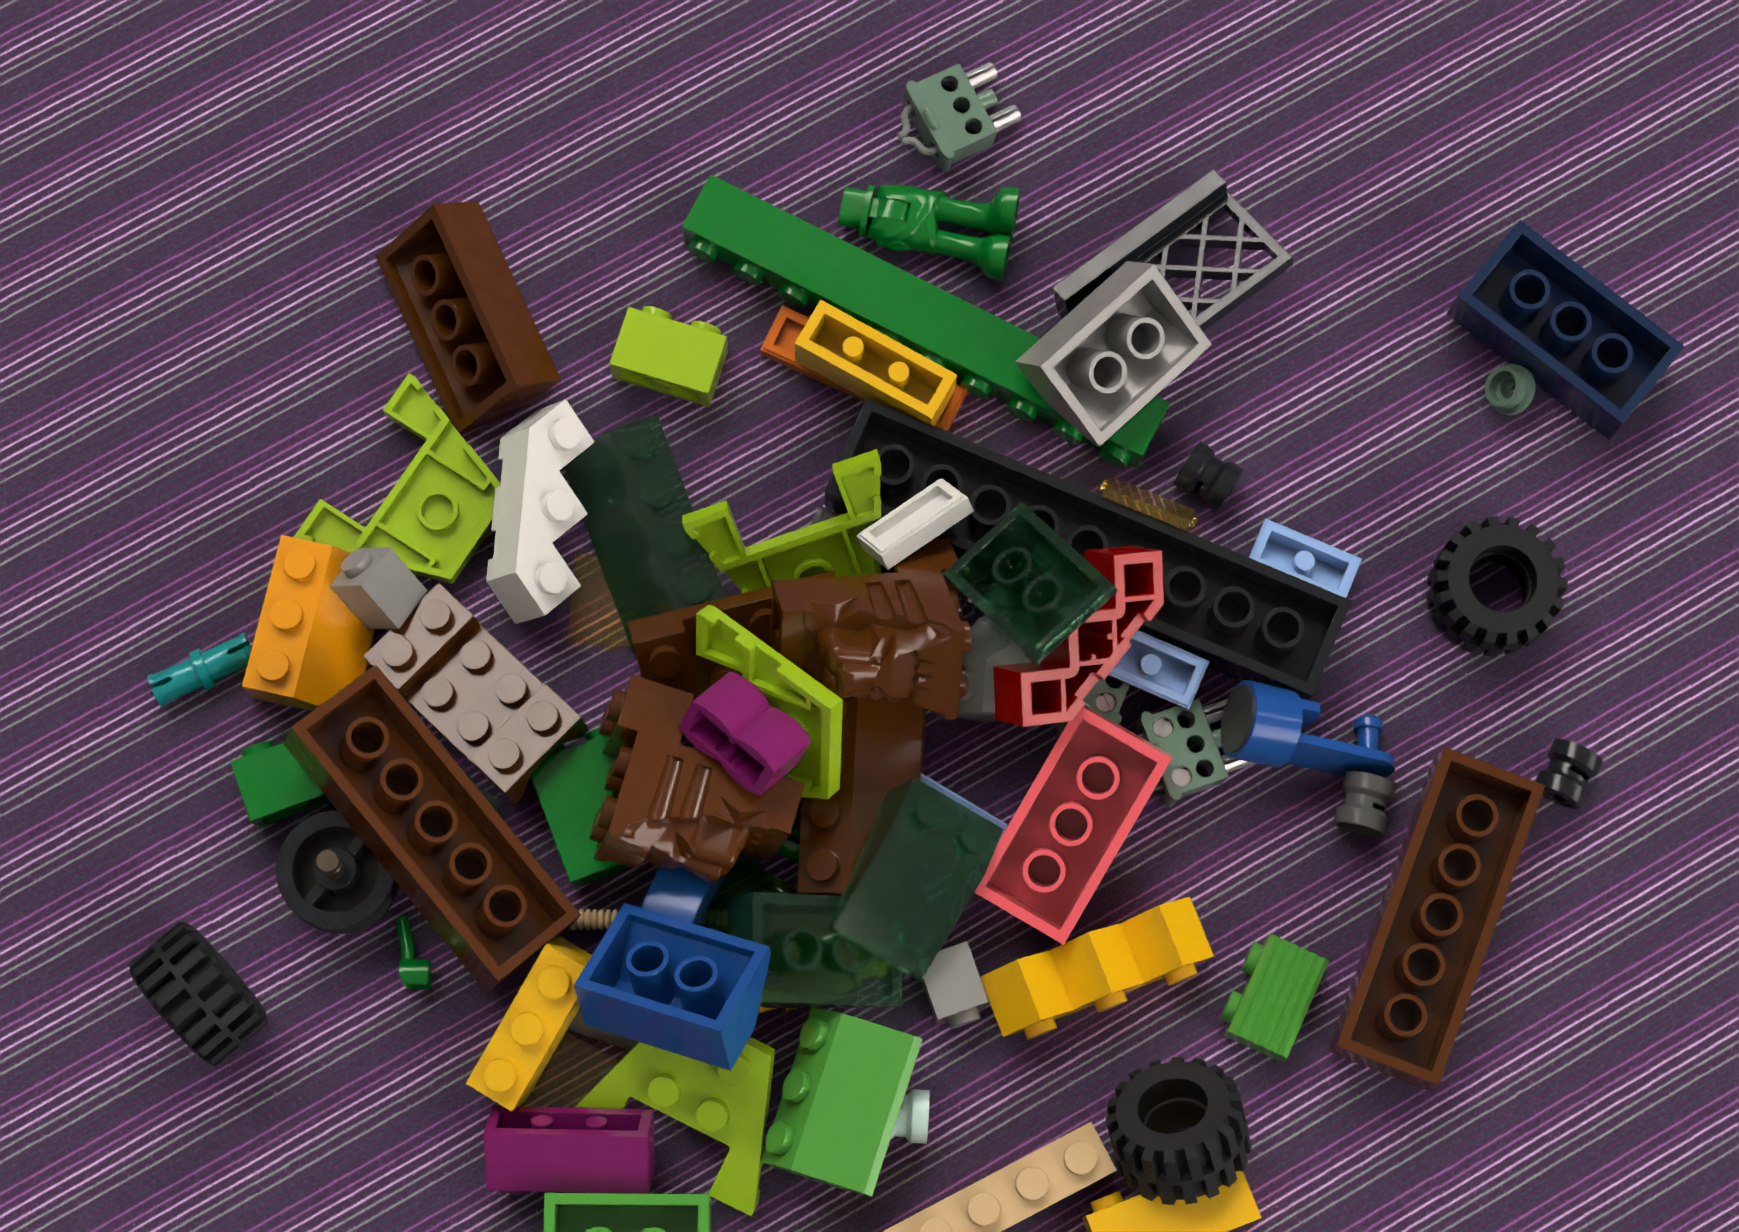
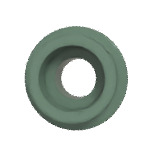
[1485,364,1536,415]

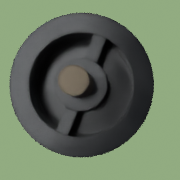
[276,811,399,934]

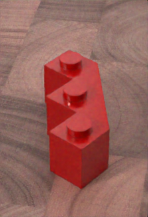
[993,546,1164,727]

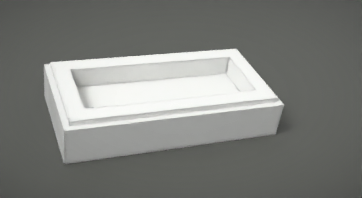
[857,478,974,570]

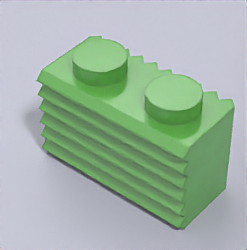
[1220,934,1329,1062]

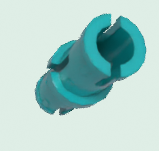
[147,632,252,707]

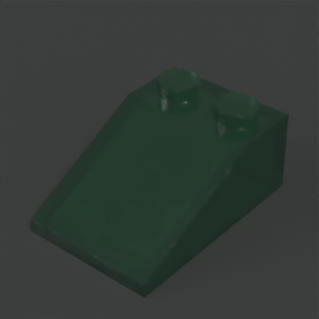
[943,501,1118,665]
[828,777,1003,981]
[728,892,902,1008]

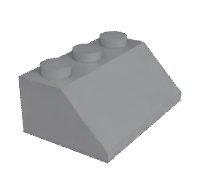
[1015,261,1212,447]

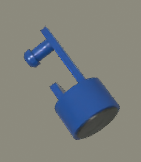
[1221,680,1395,778]

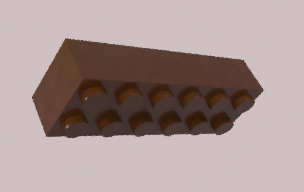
[284,664,581,994]
[1328,747,1545,1090]

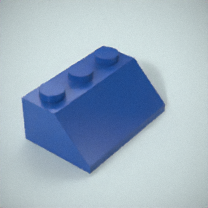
[574,903,771,1071]

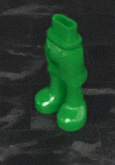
[838,184,1021,282]

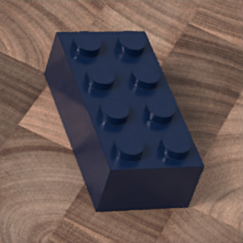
[1447,220,1685,439]

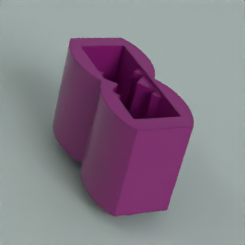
[679,672,811,796]

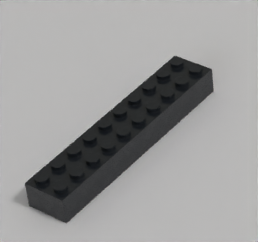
[825,398,1352,700]

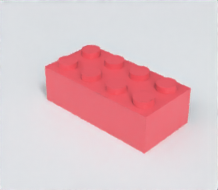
[971,705,1172,945]

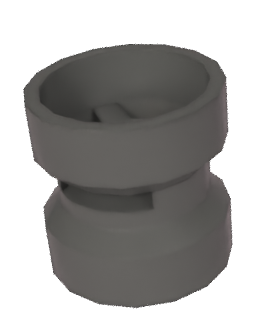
[1333,771,1397,837]

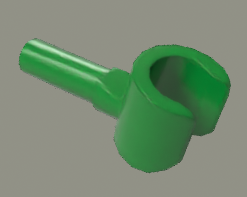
[395,916,432,990]

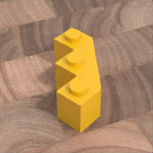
[980,897,1214,1040]

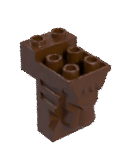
[769,538,972,720]
[589,675,804,884]

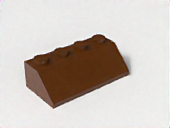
[375,201,561,435]
[797,695,926,902]

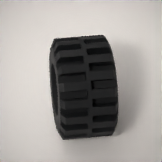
[1426,516,1568,657]
[129,921,268,1066]
[1106,1057,1251,1205]

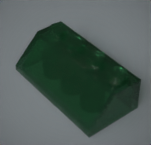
[564,414,726,653]

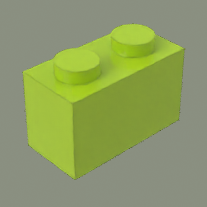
[609,306,728,407]

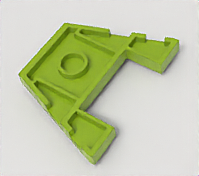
[294,373,500,584]
[682,449,881,593]
[696,604,843,799]
[574,1037,775,1217]

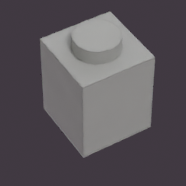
[330,547,428,629]
[915,941,989,1029]

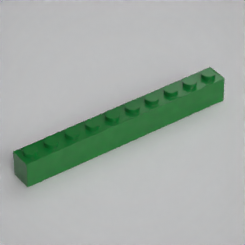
[682,174,1170,469]

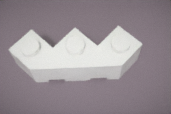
[486,399,595,624]

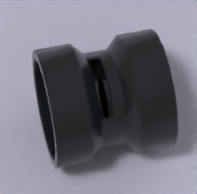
[1173,441,1244,512]
[1535,738,1603,810]

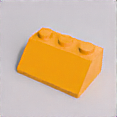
[242,535,377,711]

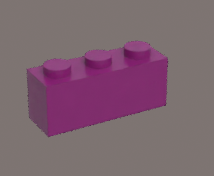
[484,1106,655,1195]

